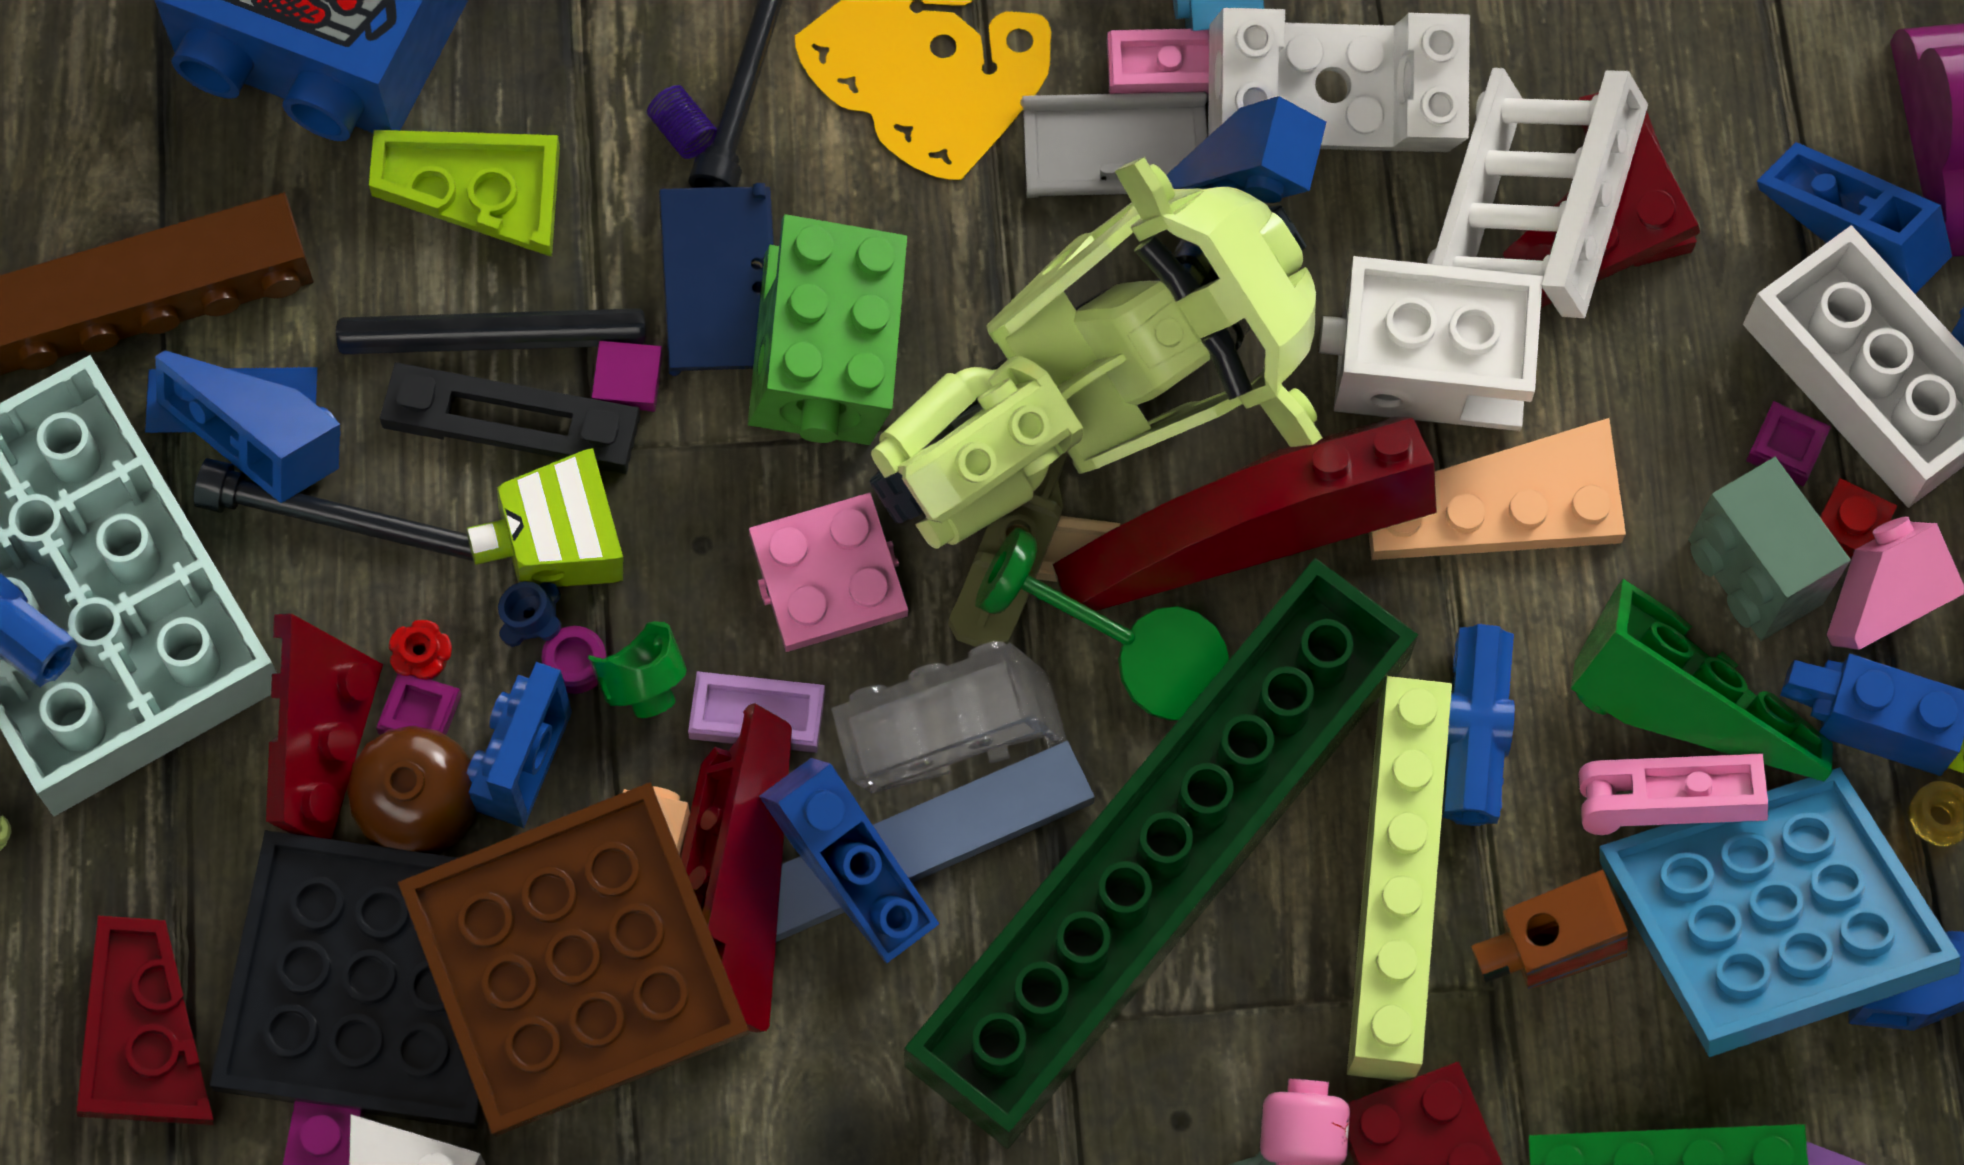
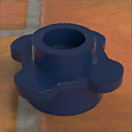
[498,581,561,647]

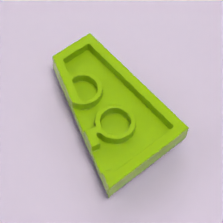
[369,130,560,257]

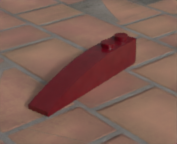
[1053,417,1437,618]

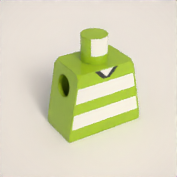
[466,448,623,587]

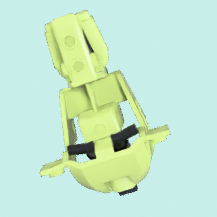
[870,157,1323,549]

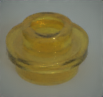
[1909,781,1964,846]

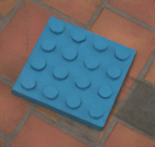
[1599,767,1961,1057]

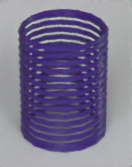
[647,85,717,159]

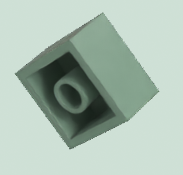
[1688,456,1851,641]

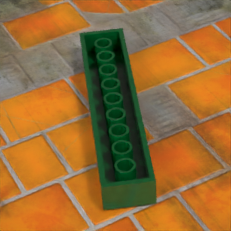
[904,558,1418,1149]

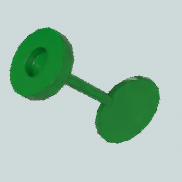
[975,528,1229,721]

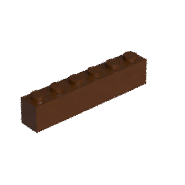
[0,192,314,375]

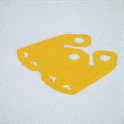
[795,0,1051,180]

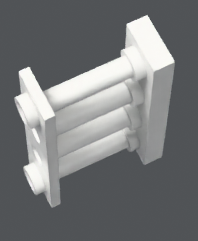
[1427,68,1648,318]

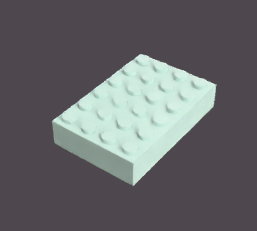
[0,355,277,816]

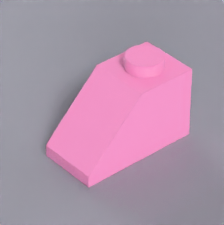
[1827,517,1964,650]

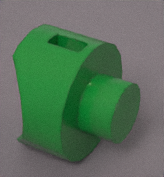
[588,621,687,718]

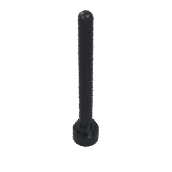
[688,0,783,188]
[194,458,489,564]

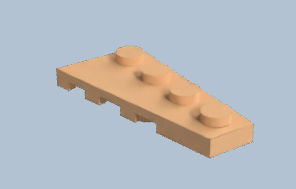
[1368,418,1626,560]

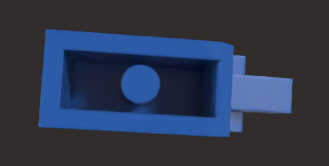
[1780,653,1964,776]

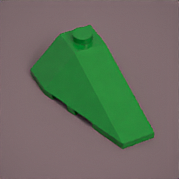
[1571,579,1833,782]

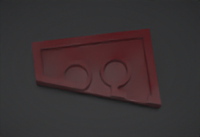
[1502,122,1700,308]
[266,613,383,840]

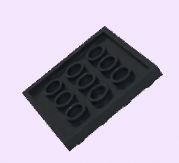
[210,830,482,1130]

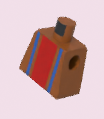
[1471,870,1628,989]

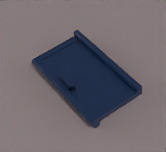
[659,183,774,376]

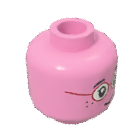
[1260,1079,1350,1165]

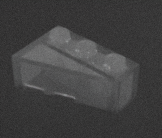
[831,641,1067,794]

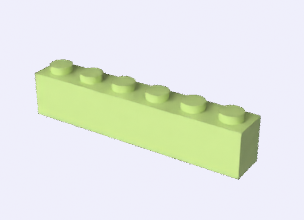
[1347,676,1452,1082]

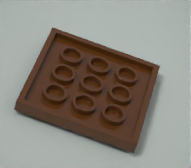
[398,782,750,1137]

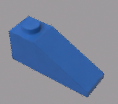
[1757,142,1952,294]
[155,350,341,503]

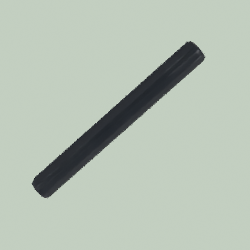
[335,308,646,354]

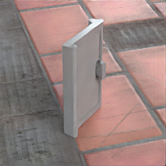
[1020,92,1208,198]

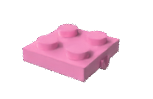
[749,492,908,652]

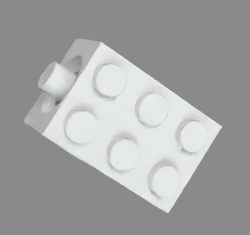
[1319,256,1543,431]

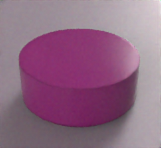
[541,626,607,694]

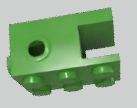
[748,214,907,445]

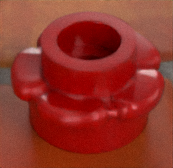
[388,620,452,680]

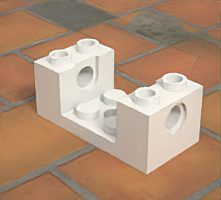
[1208,8,1470,152]

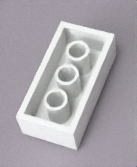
[1743,225,1964,508]

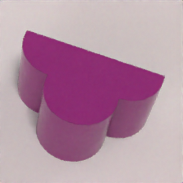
[1890,23,1964,257]

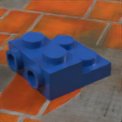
[467,662,572,828]

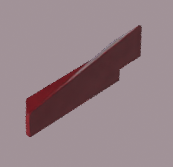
[681,703,792,1032]

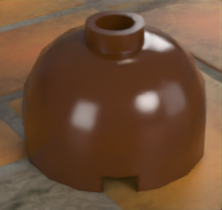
[347,726,477,855]

